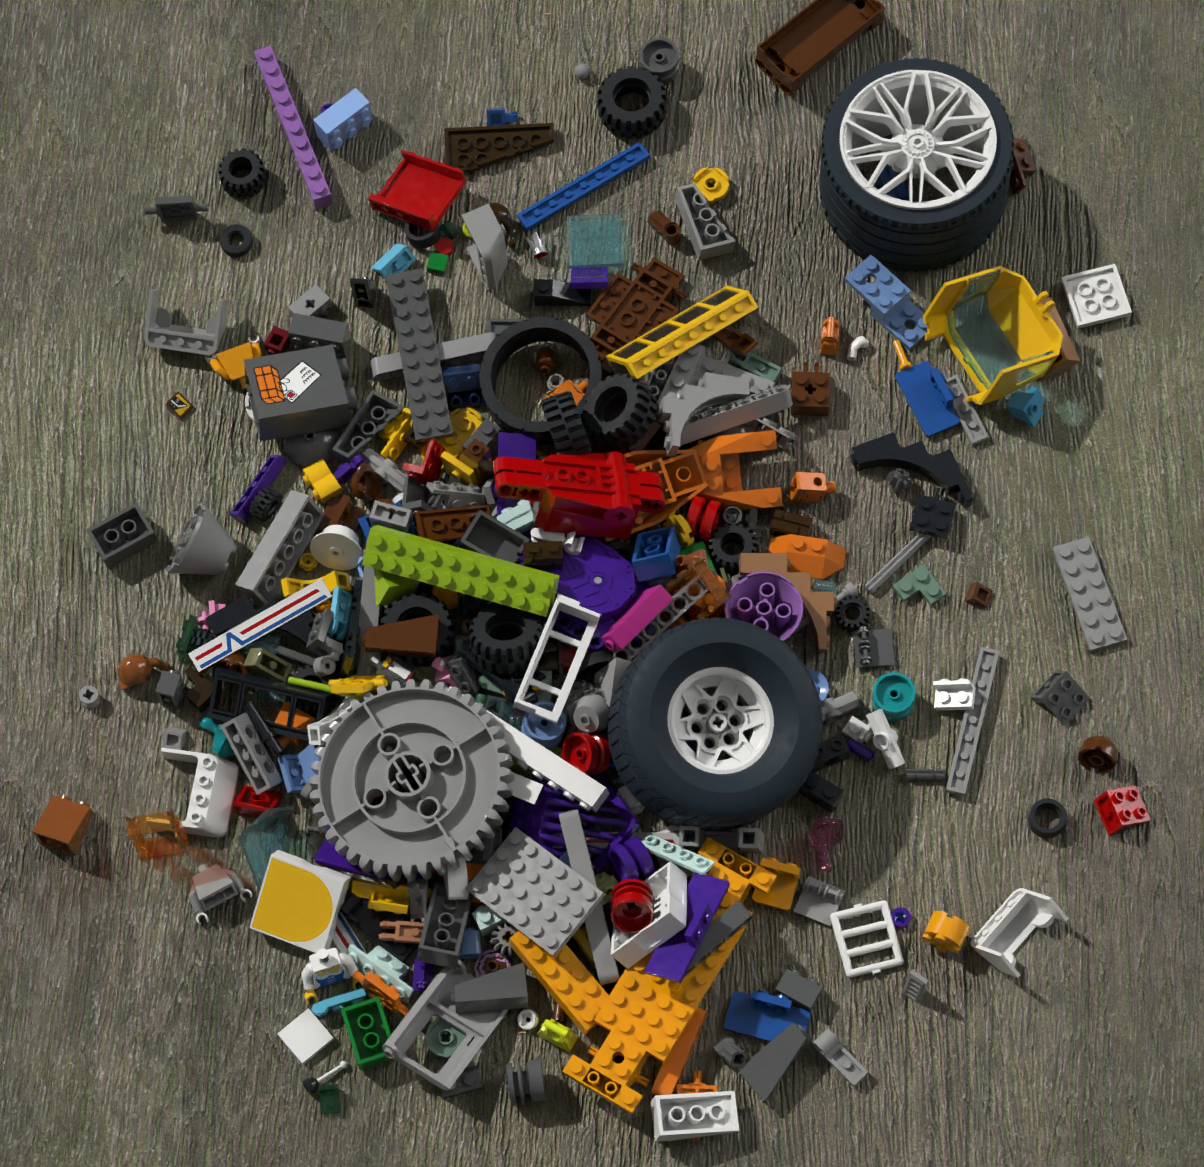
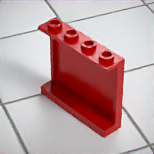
[368,150,467,231]

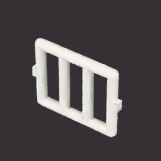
[830,900,904,978]

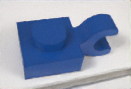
[487,108,518,126]

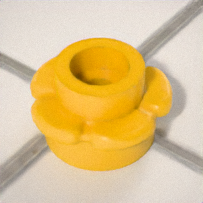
[299,553,318,571]

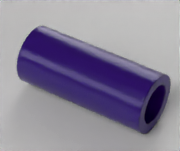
[847,738,875,762]

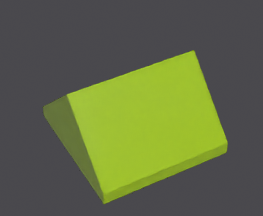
[374,569,420,606]

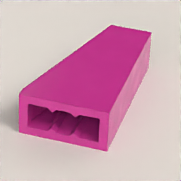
[601,584,673,652]

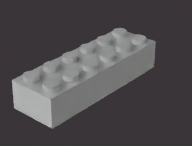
[235,490,325,607]

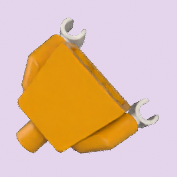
[204,336,262,389]

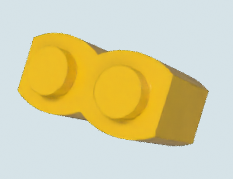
[302,459,342,504]

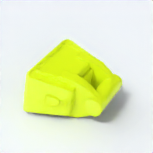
[537,1018,578,1052]

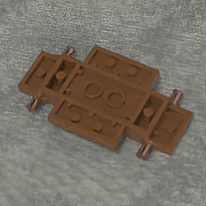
[580,257,687,376]

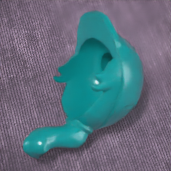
[199,717,235,758]

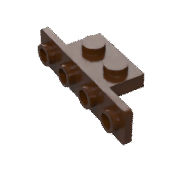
[1009,138,1036,195]

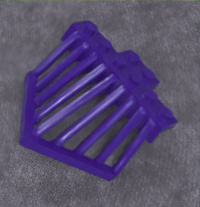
[509,771,640,876]

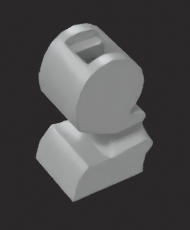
[313,637,344,677]

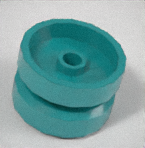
[872,672,916,722]

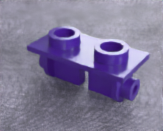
[412,952,434,992]

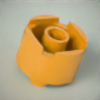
[922,911,969,954]

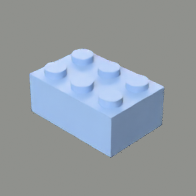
[313,88,373,152]

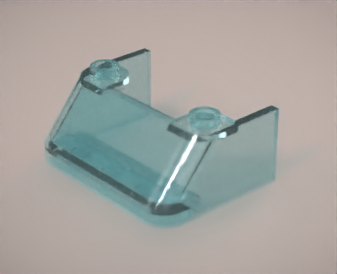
[240,806,294,892]

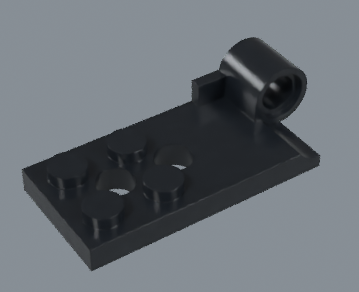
[465,639,546,713]
[339,890,419,963]

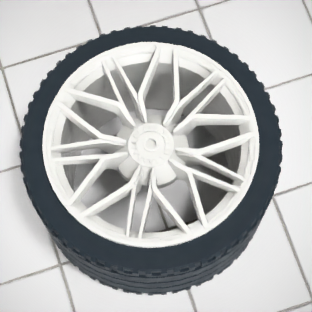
[820,58,1014,272]

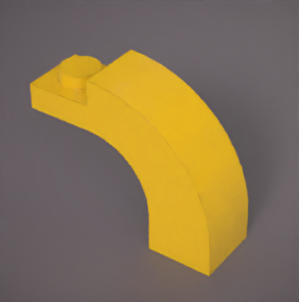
[281,570,352,598]

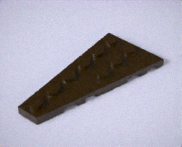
[444,123,554,174]

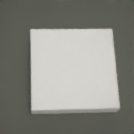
[277,1008,334,1065]

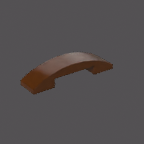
[712,325,758,356]

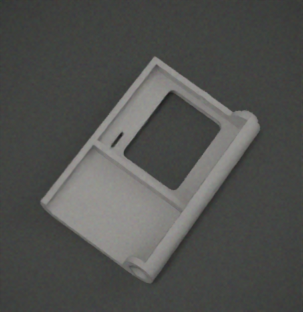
[382,960,509,1091]

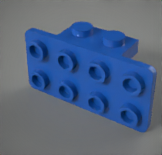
[895,361,960,437]
[724,990,810,1042]

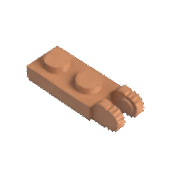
[379,921,425,944]

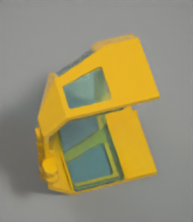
[923,266,1063,405]

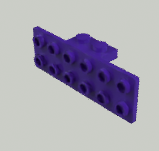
[494,432,536,539]
[645,873,730,983]

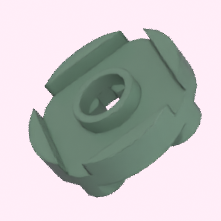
[426,1018,466,1059]

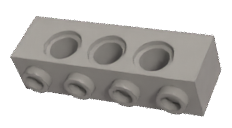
[221,712,283,795]

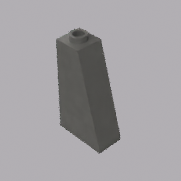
[450,963,528,1013]
[738,1023,807,1103]

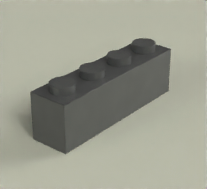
[332,390,404,463]

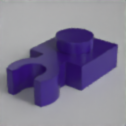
[333,454,367,483]

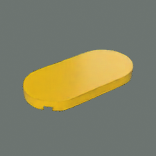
[421,407,483,470]

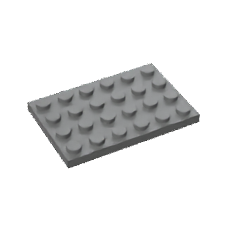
[465,827,605,958]

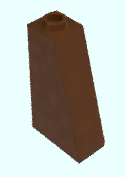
[458,438,494,487]
[362,615,439,657]

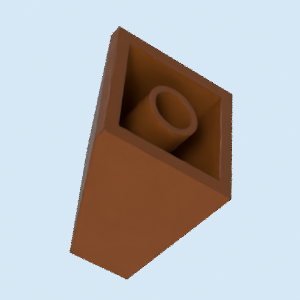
[32,795,93,856]

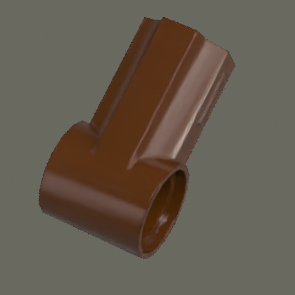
[647,210,681,245]

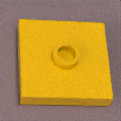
[440,451,478,486]

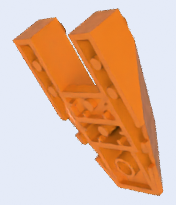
[686,430,783,512]
[604,450,708,542]

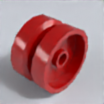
[686,495,722,542]
[561,732,611,775]

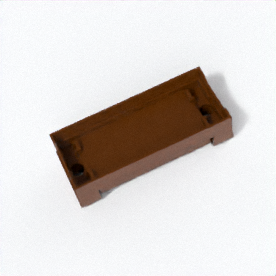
[755,0,885,96]

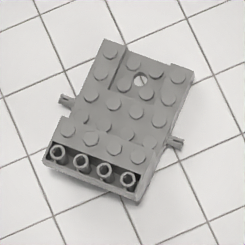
[646,344,775,438]

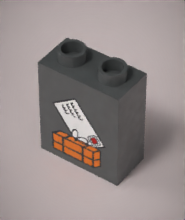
[244,344,357,441]

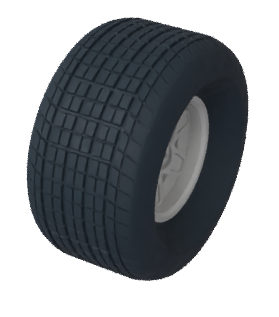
[608,618,823,832]

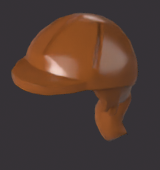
[118,654,171,690]

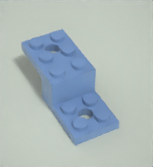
[844,255,927,351]

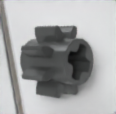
[886,469,911,492]

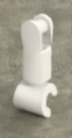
[531,528,585,556]

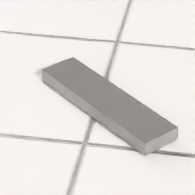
[946,375,989,447]

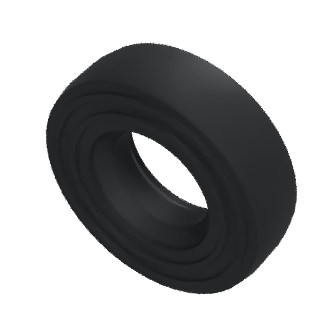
[220,224,253,257]

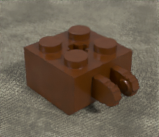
[791,362,830,416]

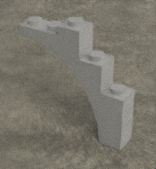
[656,372,750,457]

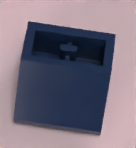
[442,363,485,411]

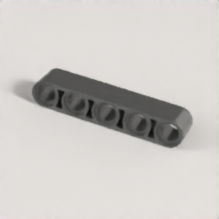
[684,901,753,977]

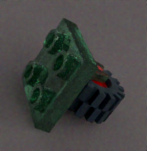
[176,614,218,664]

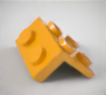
[752,857,800,911]

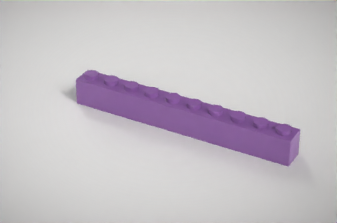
[254,45,333,210]

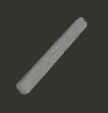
[865,533,931,593]

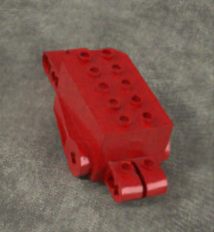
[493,451,666,540]

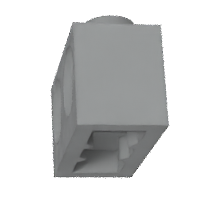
[369,500,413,533]

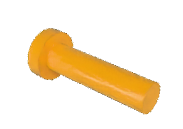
[893,340,913,371]

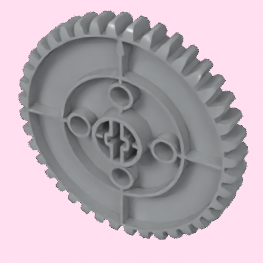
[309,679,514,881]

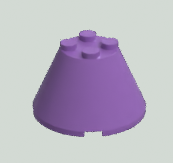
[725,571,803,641]

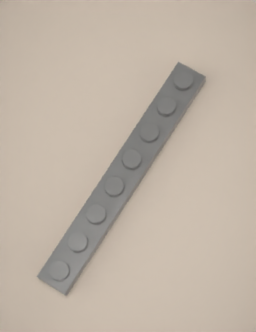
[946,647,1000,796]

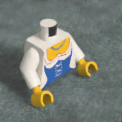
[302,948,364,1005]

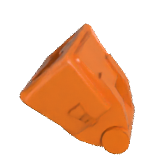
[820,317,840,356]

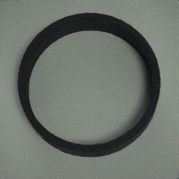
[575,651,613,682]

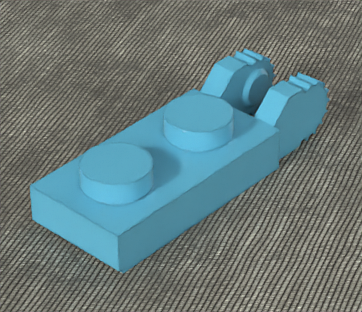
[327,586,353,641]
[312,988,368,1017]

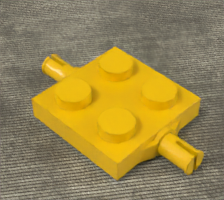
[328,675,388,696]

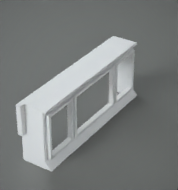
[513,594,601,725]

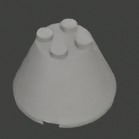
[167,503,237,575]

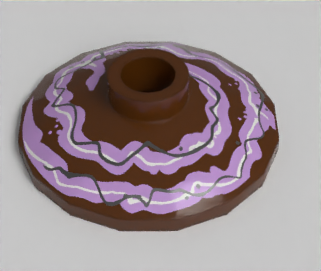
[473,949,512,978]

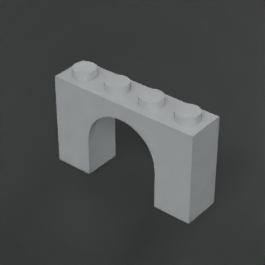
[679,826,764,854]

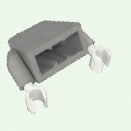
[189,864,252,925]

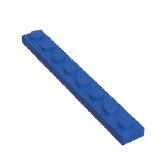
[517,142,650,231]

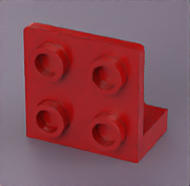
[1093,786,1151,836]

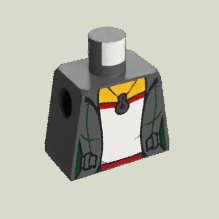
[368,654,417,691]

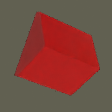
[234,785,282,822]

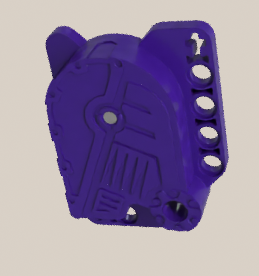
[516,533,651,653]

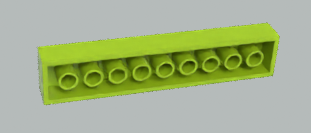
[362,525,560,617]

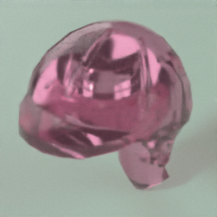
[809,818,843,872]

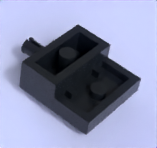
[910,488,956,540]

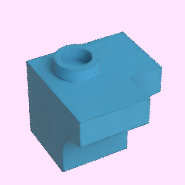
[1006,387,1045,427]

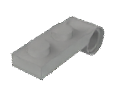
[812,1029,868,1087]

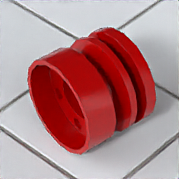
[611,879,653,933]

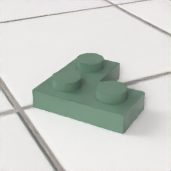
[892,565,946,606]

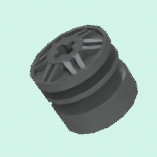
[505,1059,546,1106]

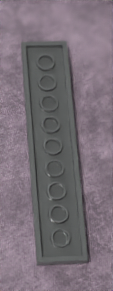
[386,268,453,443]

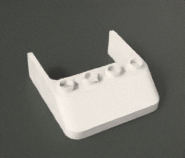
[146,748,239,838]

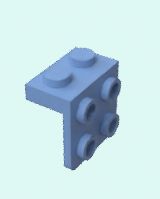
[278,745,320,794]

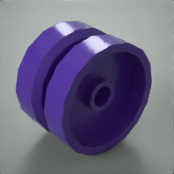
[608,837,654,882]

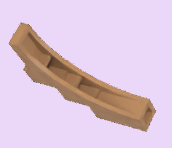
[739,553,837,652]

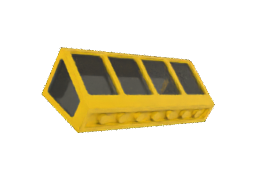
[605,286,758,381]

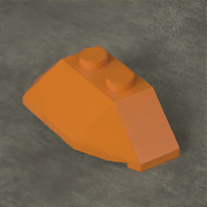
[768,534,846,581]

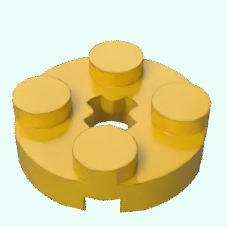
[693,167,729,204]
[663,511,694,549]

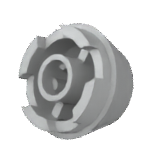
[573,694,609,733]

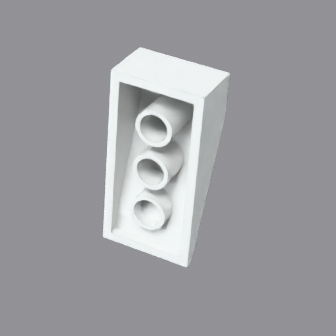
[650,1091,739,1142]

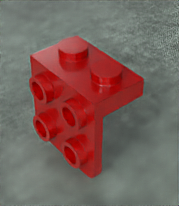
[402,439,446,486]

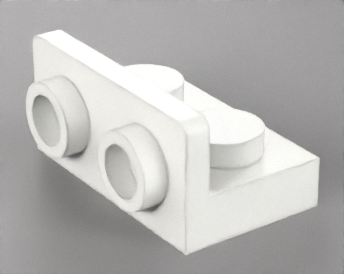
[933,678,976,711]

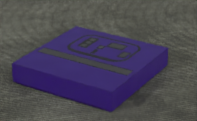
[570,267,608,289]

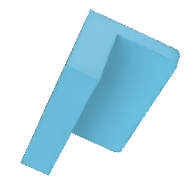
[371,244,416,282]

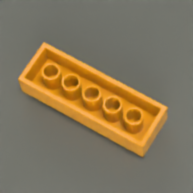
[508,931,609,1036]

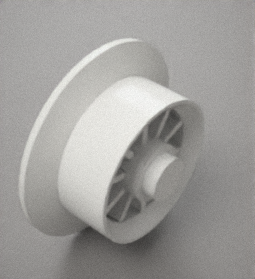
[310,525,363,570]

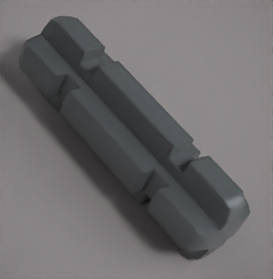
[906,768,945,780]

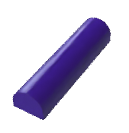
[230,455,287,524]

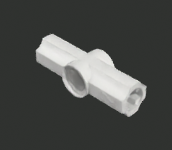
[866,709,905,769]

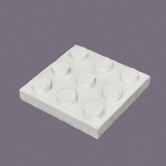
[1061,264,1132,329]

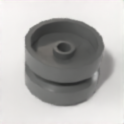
[639,38,679,84]

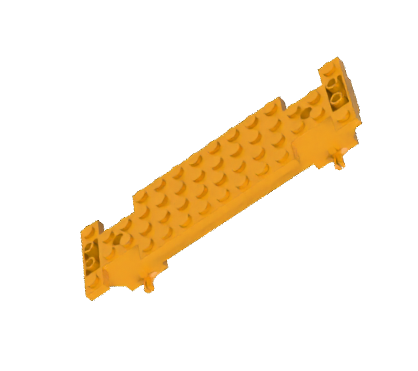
[562,837,777,1114]

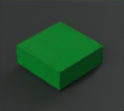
[426,252,449,274]

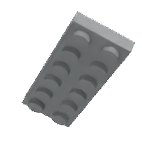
[1052,537,1127,653]

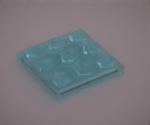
[567,213,624,269]

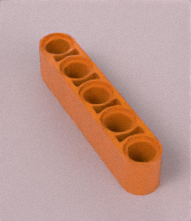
[651,1008,707,1095]

